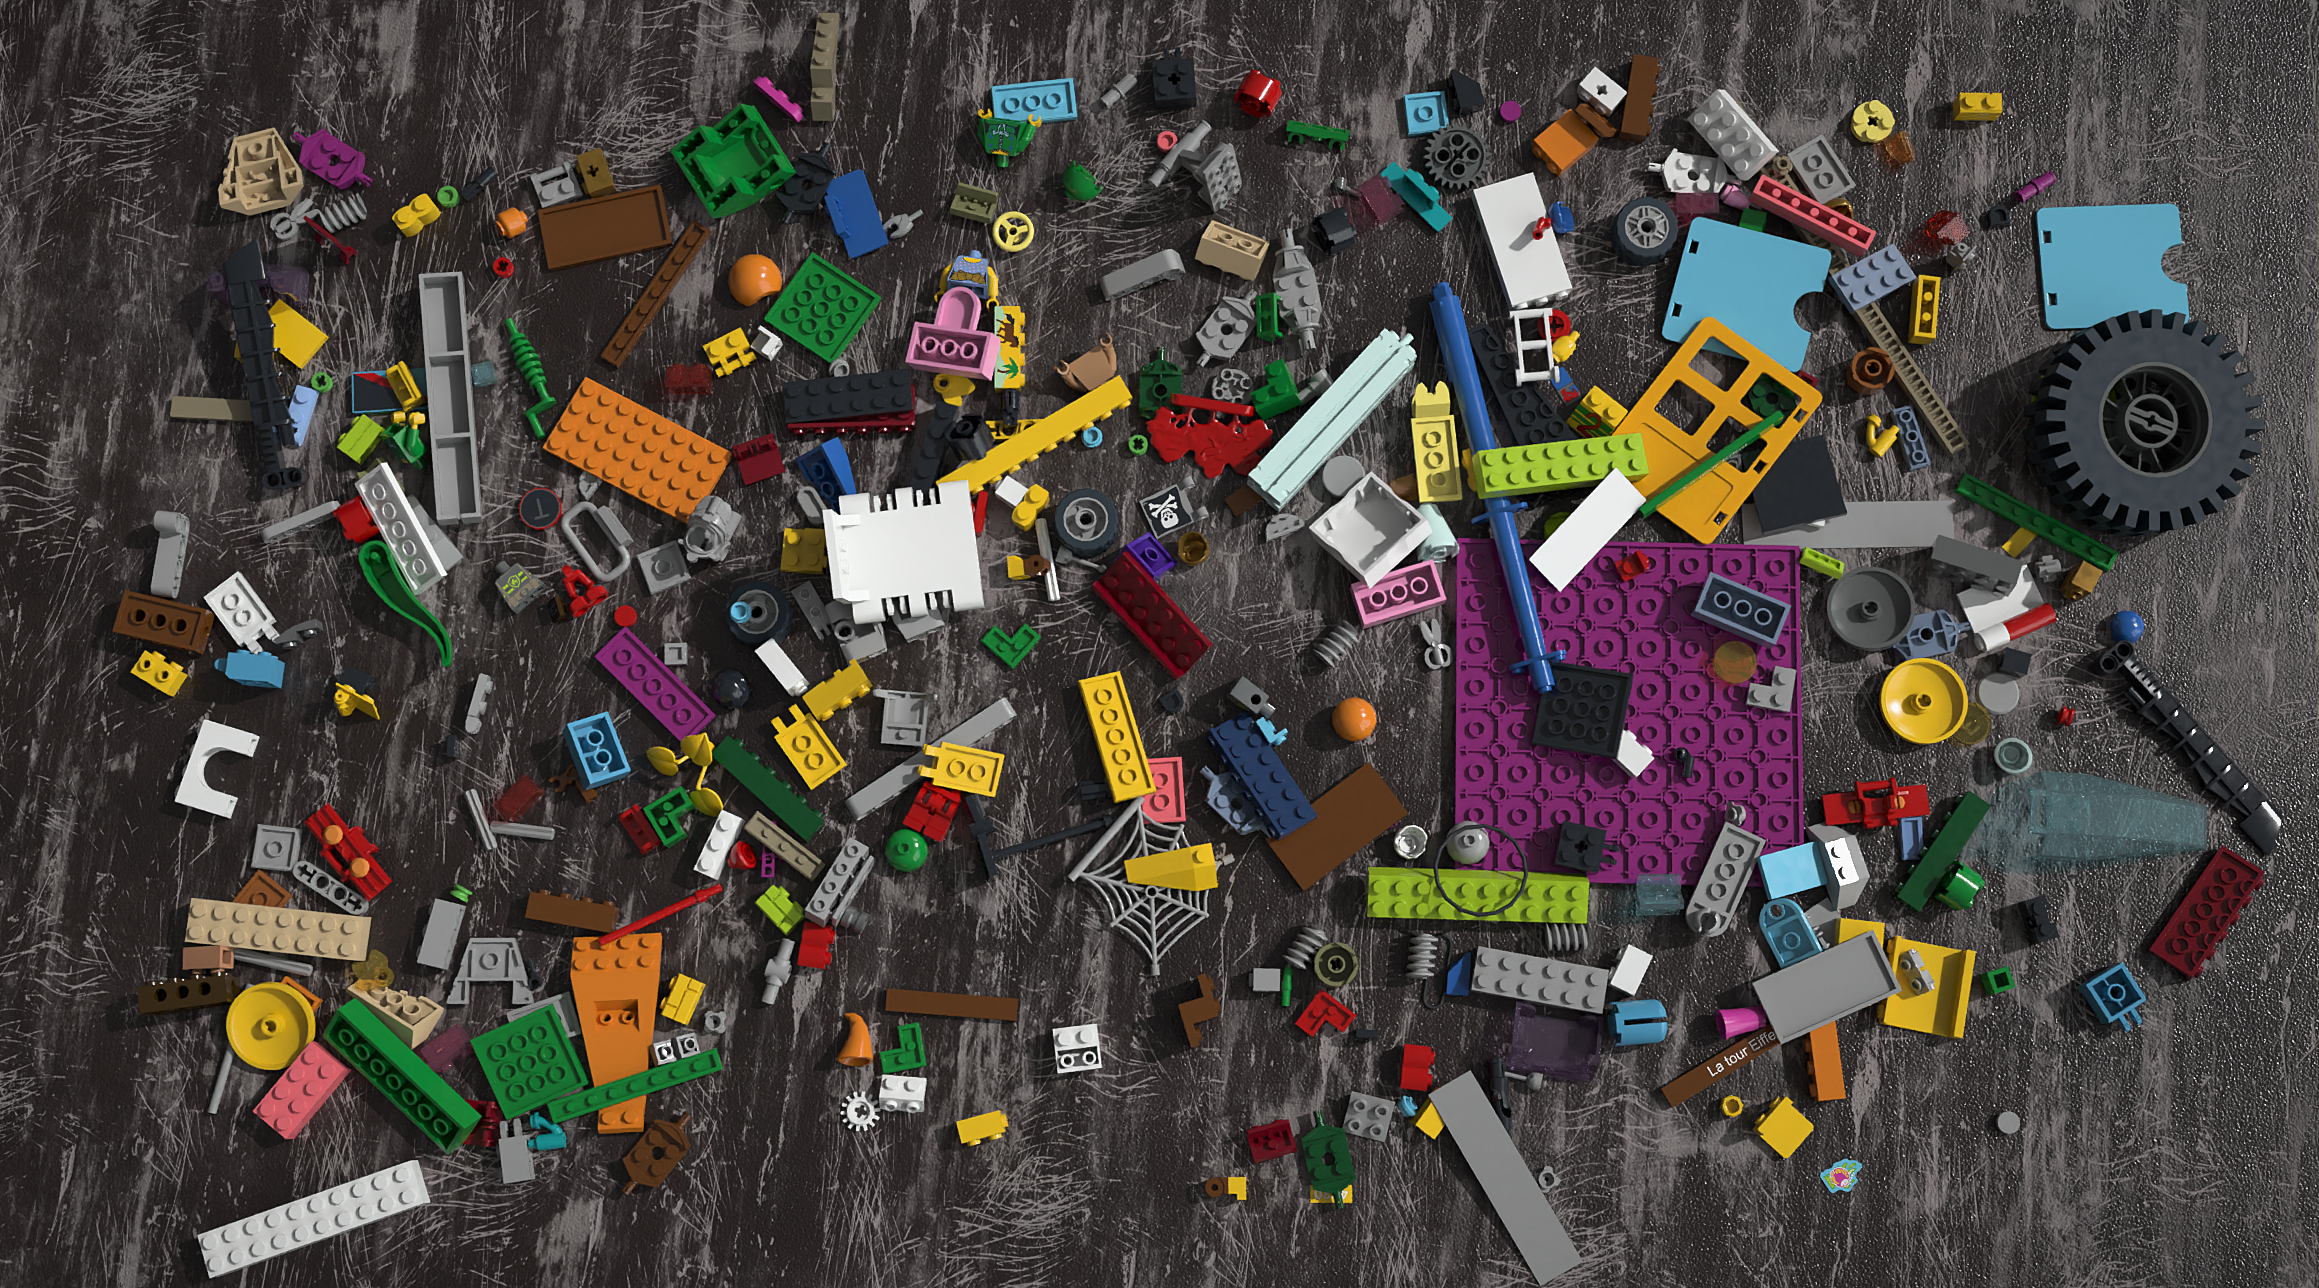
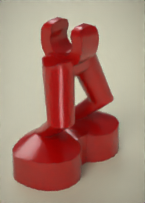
[561,564,609,617]

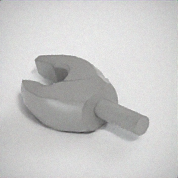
[883,209,923,239]

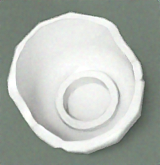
[1394,825,1428,859]

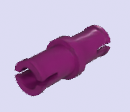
[2014,171,2056,203]

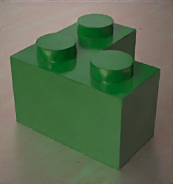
[1250,359,1302,420]
[643,786,696,848]

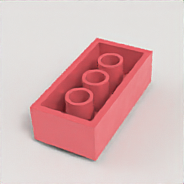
[253,1041,352,1139]

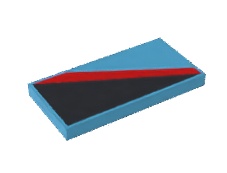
[352,368,429,415]

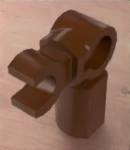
[549,764,598,804]

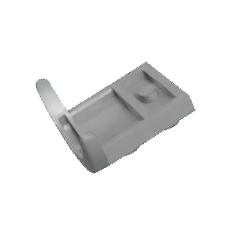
[873,689,937,747]

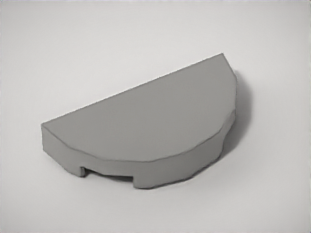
[579,471,603,501]
[1265,513,1306,543]

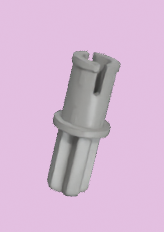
[1100,74,1137,109]

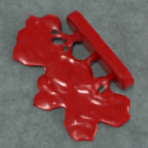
[1146,393,1273,480]

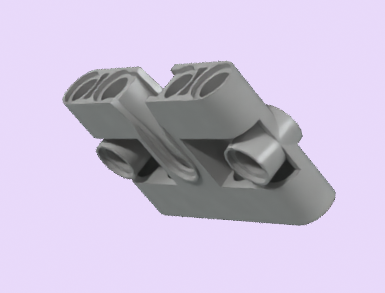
[825,594,946,666]

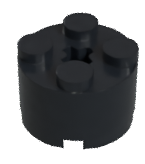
[1312,207,1357,256]
[944,413,995,461]

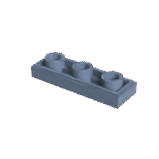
[1890,405,1931,472]

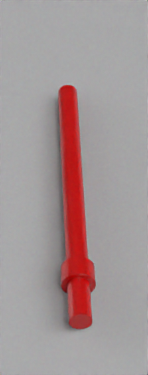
[598,883,723,946]

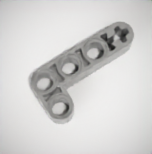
[1099,249,1186,301]
[151,511,190,598]

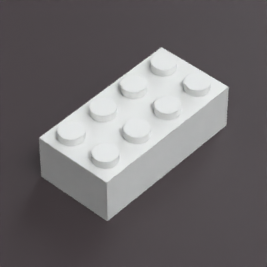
[1687,89,1779,180]

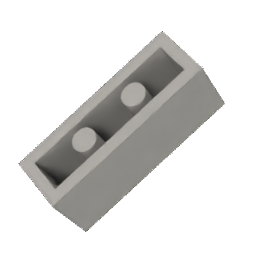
[416,898,466,970]

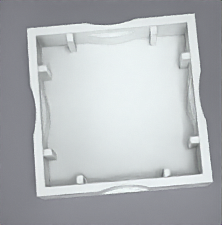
[1309,472,1432,589]

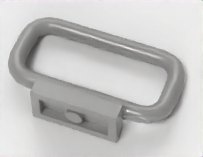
[561,501,634,582]

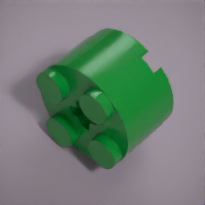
[1932,860,1985,911]

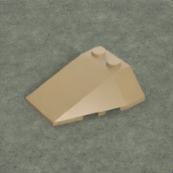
[218,128,303,215]

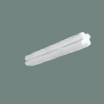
[1035,518,1060,601]

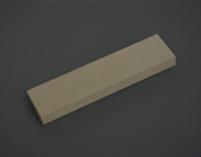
[170,396,254,423]
[743,811,826,882]

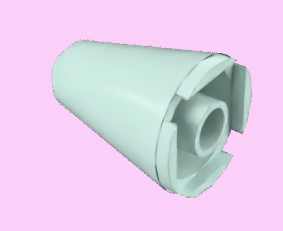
[1417,503,1460,564]

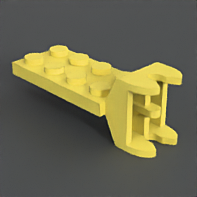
[1411,381,1462,503]

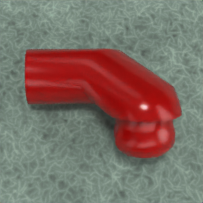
[1532,216,1551,240]

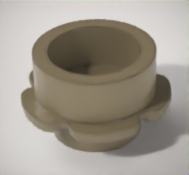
[1772,155,1793,176]

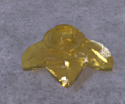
[352,950,394,991]

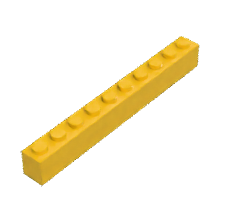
[936,375,1133,496]

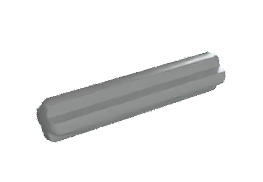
[464,789,497,851]
[490,821,555,840]

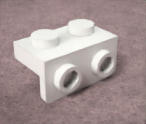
[879,1075,927,1113]

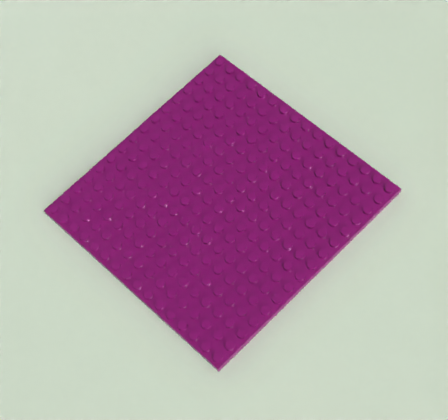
[1454,538,1804,887]

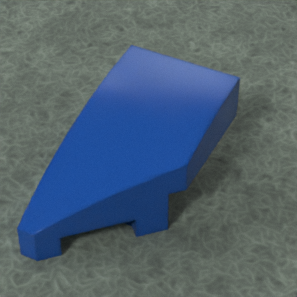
[1446,951,1471,996]

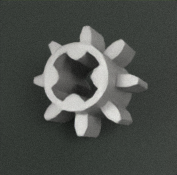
[2034,555,2061,582]

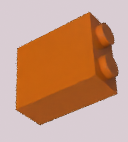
[1531,108,1599,177]

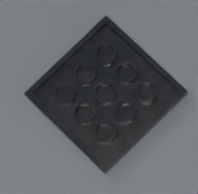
[1740,435,1847,534]
[1531,661,1634,760]

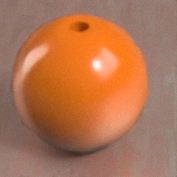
[1332,697,1377,742]

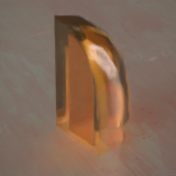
[1883,130,1916,163]
[1386,473,1419,502]

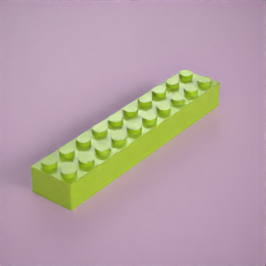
[1366,867,1589,924]

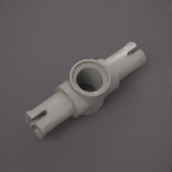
[761,938,795,1004]

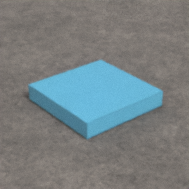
[1403,91,1449,137]

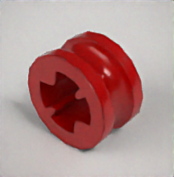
[493,257,514,278]
[2057,705,2075,727]

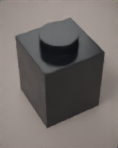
[1995,647,2032,678]
[339,665,376,696]

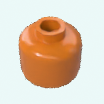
[494,207,528,238]

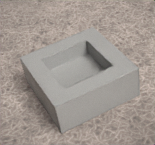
[665,643,687,666]

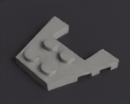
[447,938,534,1004]

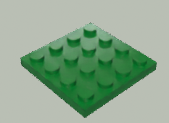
[764,252,881,364]
[470,1003,589,1120]

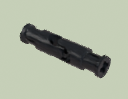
[1486,1058,1515,1145]

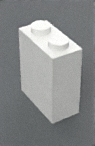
[755,638,809,697]

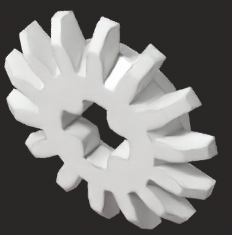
[841,1091,880,1131]

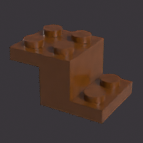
[1178,973,1221,1049]

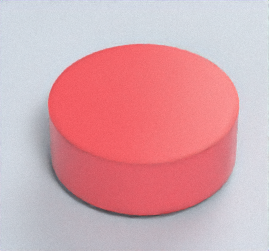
[1157,131,1177,153]

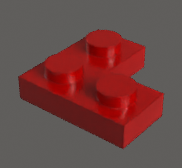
[1295,989,1356,1037]

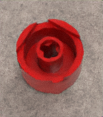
[1233,69,1282,118]
[333,495,380,544]

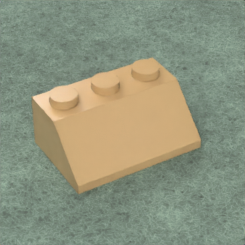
[1195,220,1270,281]

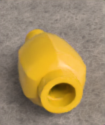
[1552,330,1580,365]

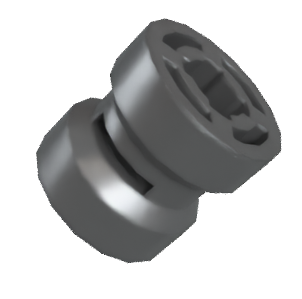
[840,905,870,934]

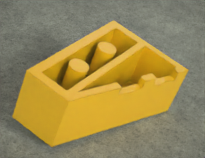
[802,658,872,721]

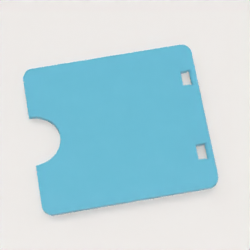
[2036,204,2189,330]
[1662,217,1831,372]

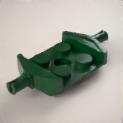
[1140,347,1182,422]
[1747,367,1802,429]
[1301,1110,1357,1209]

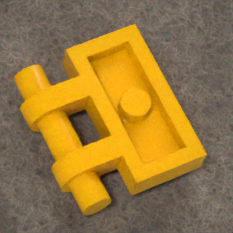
[703,327,756,377]

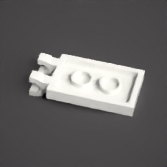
[204,571,280,655]

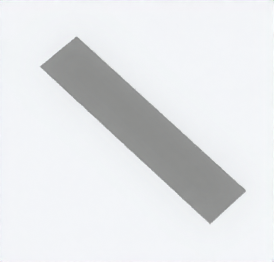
[1742,500,1954,549]
[1428,1070,1583,1286]

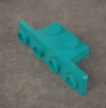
[1380,162,1452,232]

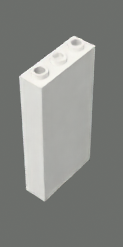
[1471,172,1572,311]

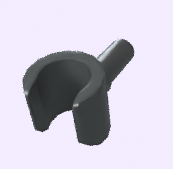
[1334,177,1361,198]

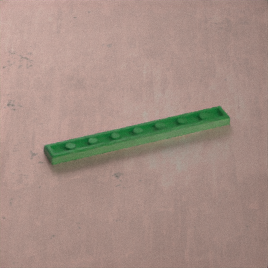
[1639,410,1784,519]
[1954,472,2119,572]
[547,1048,723,1124]

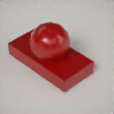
[971,491,989,537]

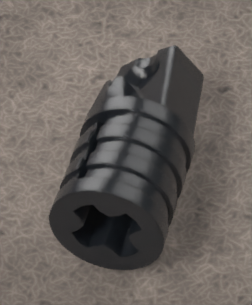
[1001,389,1020,428]

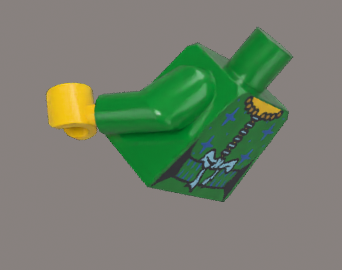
[977,109,1042,167]
[379,410,427,470]

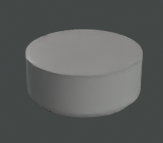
[1996,1111,2020,1134]

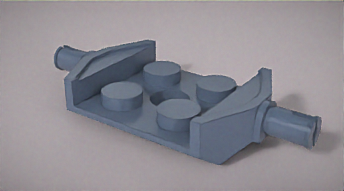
[1879,609,1972,662]
[1200,766,1271,838]

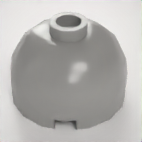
[1446,821,1490,864]

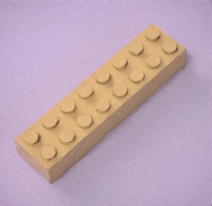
[185,898,371,961]

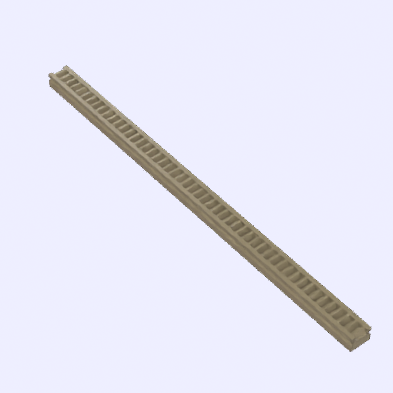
[1734,99,1970,458]

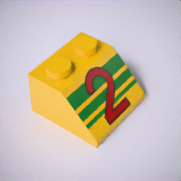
[1566,385,1628,439]

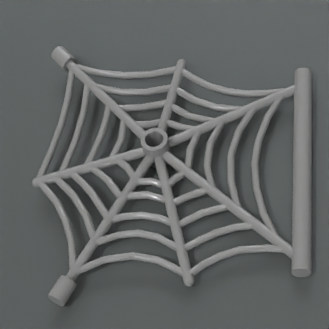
[1067,796,1235,976]

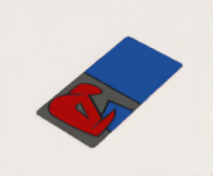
[1550,367,1582,406]

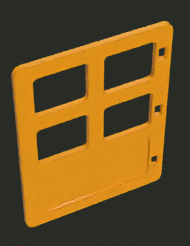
[1612,317,1822,545]

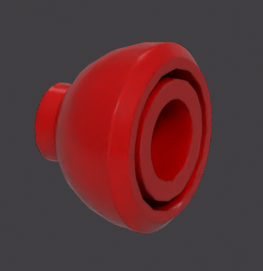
[727,841,757,870]

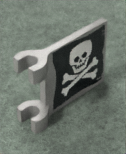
[1139,476,1209,540]

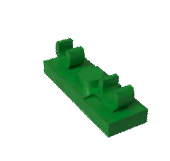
[1286,120,1350,151]

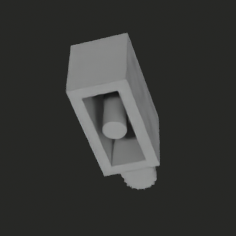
[496,1118,535,1184]

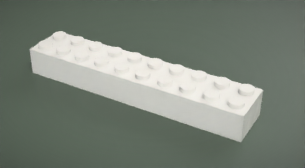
[197,1160,431,1278]

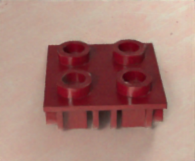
[732,433,786,486]
[463,1099,504,1147]

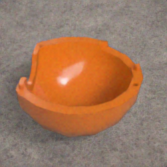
[728,254,782,306]

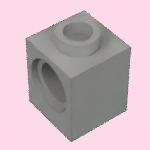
[1249,968,1280,992]

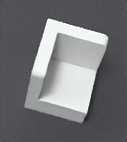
[751,325,783,361]

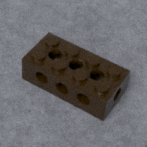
[137,971,241,1016]

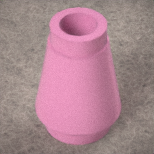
[1719,184,1751,210]

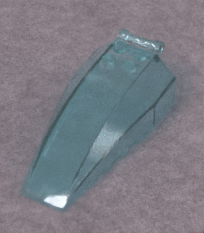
[2028,771,2207,864]

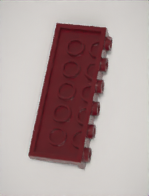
[787,383,916,436]
[1091,551,1213,680]
[2148,845,2265,981]

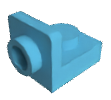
[1255,717,1288,746]

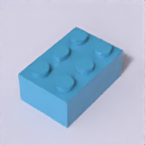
[562,711,631,791]

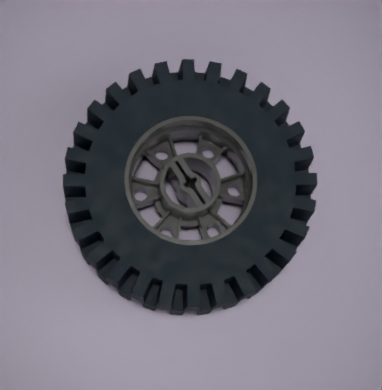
[2023,309,2264,537]

